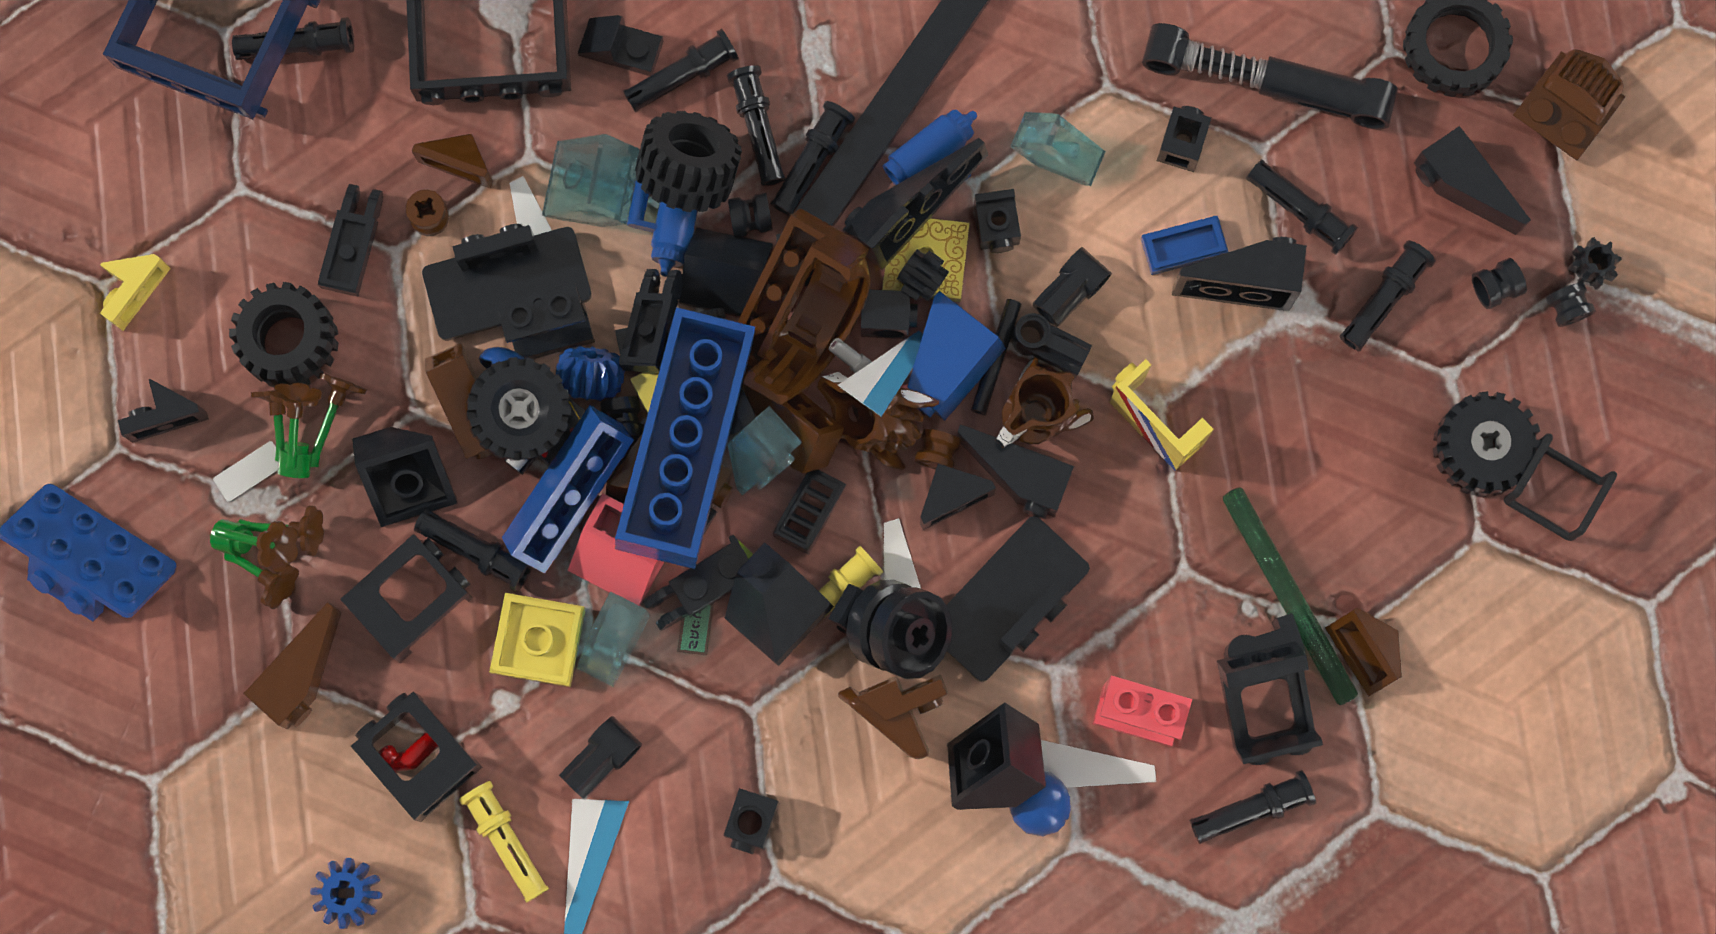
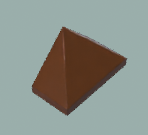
[412,134,493,188]
[1325,607,1402,697]

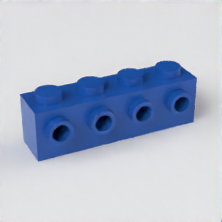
[502,405,634,573]

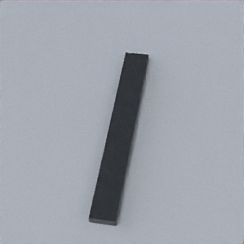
[794,0,990,227]

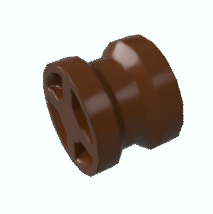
[406,189,449,236]
[915,429,961,470]

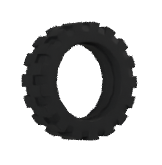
[1403,0,1513,97]

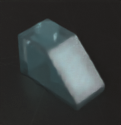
[1010,112,1106,186]
[577,591,651,687]

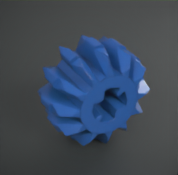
[556,346,625,401]
[310,858,383,929]

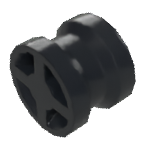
[1546,282,1596,327]

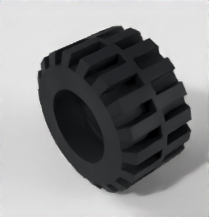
[635,111,742,212]
[229,282,339,387]

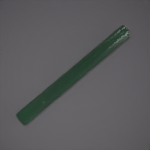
[1223,487,1358,705]

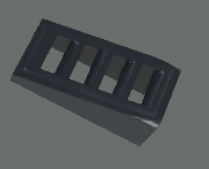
[773,469,846,555]

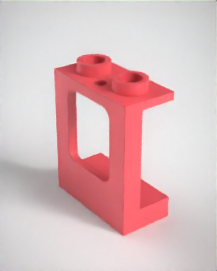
[1092,675,1192,747]

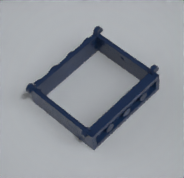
[103,0,320,120]

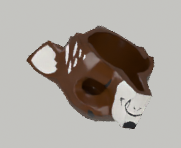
[995,357,1094,448]
[817,372,939,471]

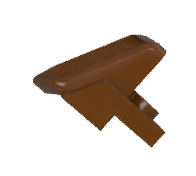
[1513,49,1625,161]
[838,674,947,759]

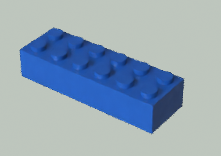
[615,307,755,569]

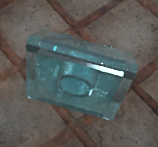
[542,134,640,227]

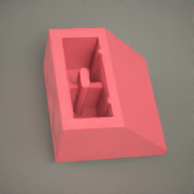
[568,493,664,608]

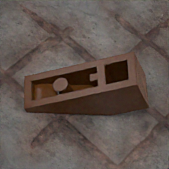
[742,364,845,474]
[243,602,342,729]

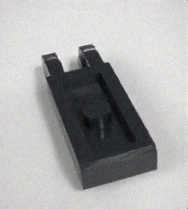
[318,184,383,297]
[619,269,683,372]
[643,540,749,631]

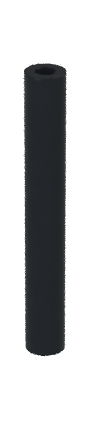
[971,299,1022,415]

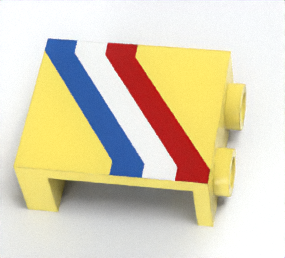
[1109,359,1214,471]

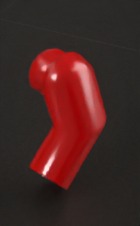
[378,732,439,773]

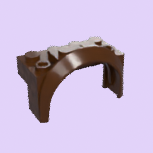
[738,208,870,405]

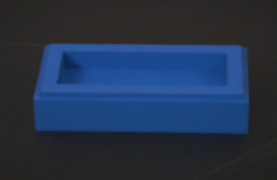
[1141,215,1228,275]

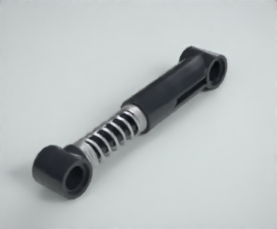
[1142,23,1398,130]

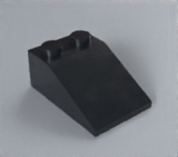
[1172,237,1307,311]

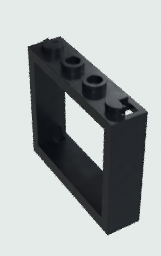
[407,0,571,105]

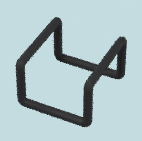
[1504,434,1617,541]

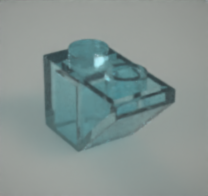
[727,406,802,496]

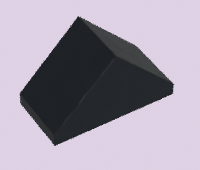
[920,464,996,530]

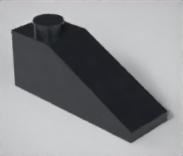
[1414,126,1531,235]
[957,424,1074,519]

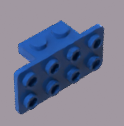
[0,484,176,622]

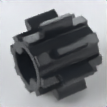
[1568,237,1622,290]
[896,249,949,301]

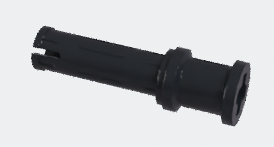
[232,17,354,60]
[623,28,739,113]
[727,65,786,186]
[770,101,855,216]
[1246,159,1358,255]
[1340,240,1436,352]
[414,509,533,592]
[1189,770,1316,844]

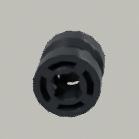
[728,193,773,238]
[1472,258,1527,309]
[600,396,644,443]

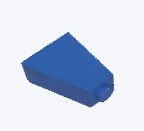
[907,291,1006,421]

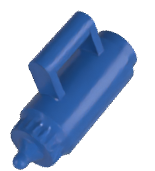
[883,109,977,185]
[627,180,698,277]

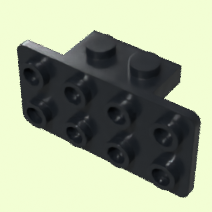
[422,224,592,341]
[947,516,1090,682]

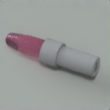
[829,338,872,373]

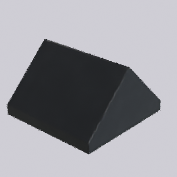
[679,227,773,317]

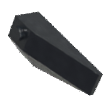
[843,138,988,270]

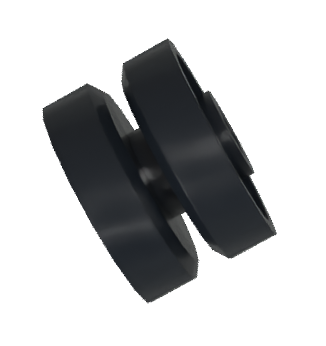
[846,580,953,679]

